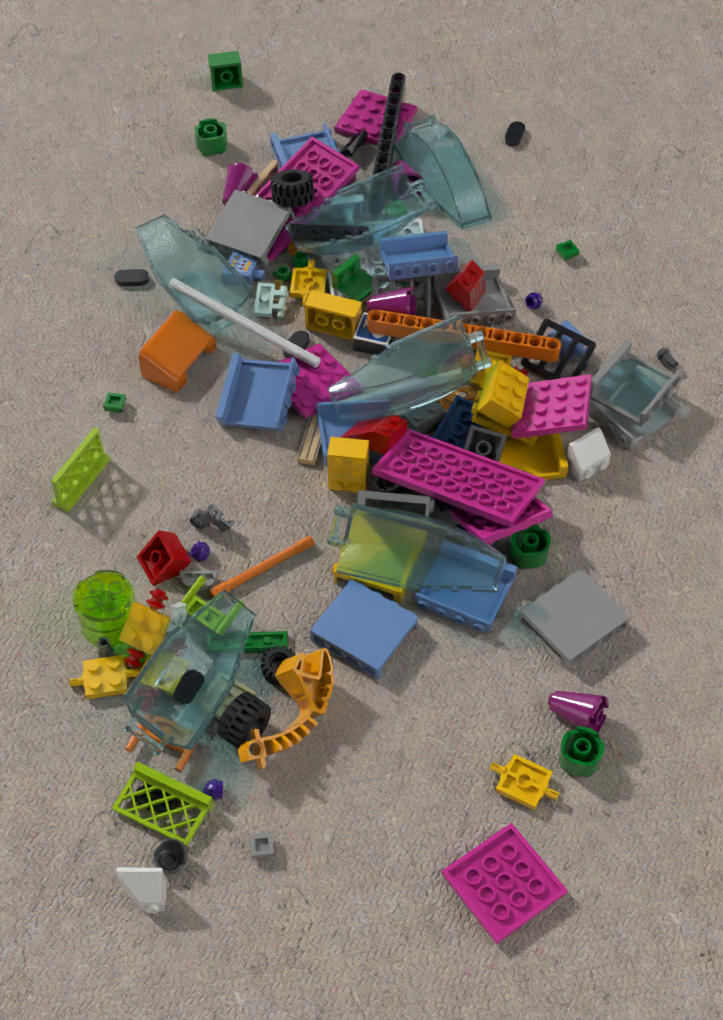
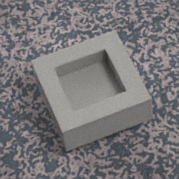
[250,833,274,859]

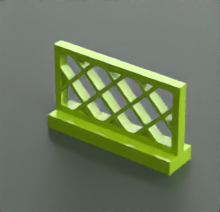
[51,427,111,512]
[112,761,214,847]

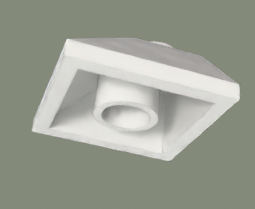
[116,867,167,914]

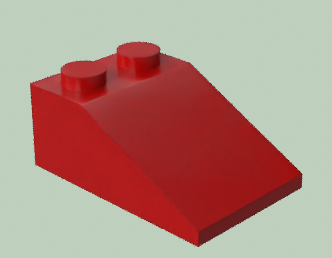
[340,415,408,455]

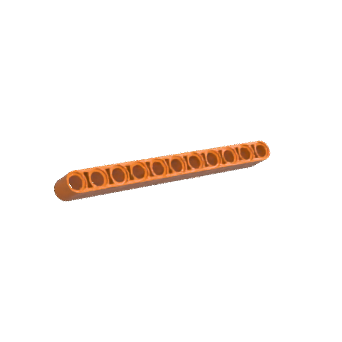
[367,310,561,362]

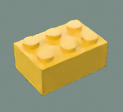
[305,290,362,340]
[478,360,529,429]
[327,437,369,493]

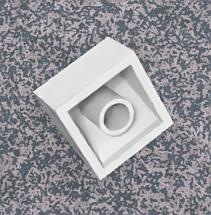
[567,427,611,482]

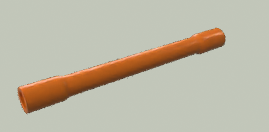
[208,535,315,600]

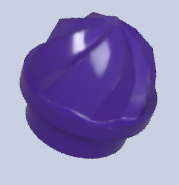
[525,292,543,310]
[190,541,210,561]
[203,779,223,801]

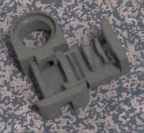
[189,504,235,532]

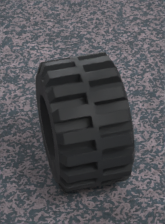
[271,169,314,207]
[217,692,271,749]

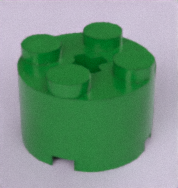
[194,118,228,156]
[510,524,551,569]
[559,727,604,777]

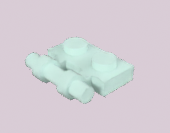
[254,283,288,319]

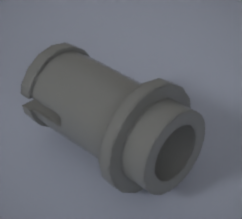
[656,348,679,370]
[97,637,114,658]

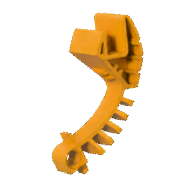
[238,648,334,770]

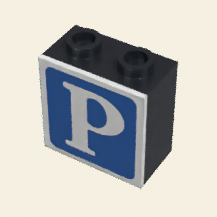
[353,312,398,358]

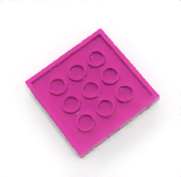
[334,89,418,145]
[279,343,363,419]
[511,374,592,439]
[448,497,553,545]
[441,823,568,945]

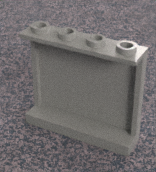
[206,190,295,267]
[431,264,517,325]
[589,369,680,450]
[357,490,435,517]
[519,569,630,670]

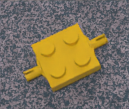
[290,259,328,306]
[69,655,140,700]
[489,754,560,810]

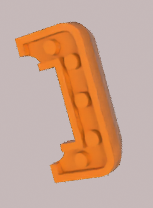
[139,310,217,393]

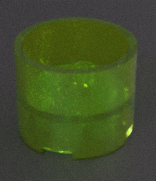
[72,570,137,646]

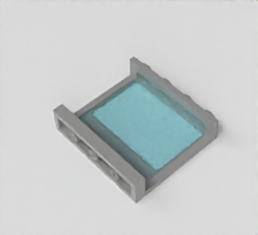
[590,340,682,427]

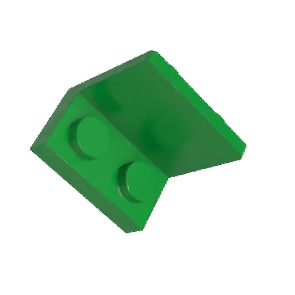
[332,254,380,302]

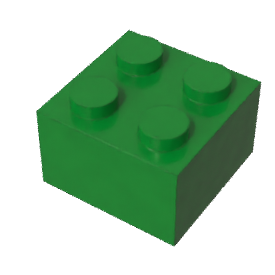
[208,51,243,91]

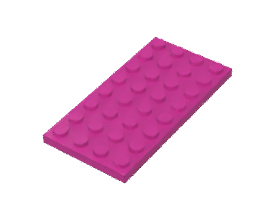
[255,137,360,263]
[372,429,545,528]

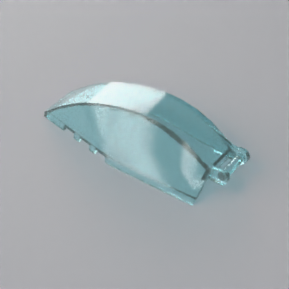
[394,115,492,229]
[285,164,438,255]
[135,214,253,335]
[328,315,492,421]
[327,503,506,593]
[123,589,256,756]

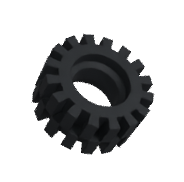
[260,645,296,685]

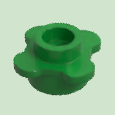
[291,251,309,268]
[273,266,293,283]

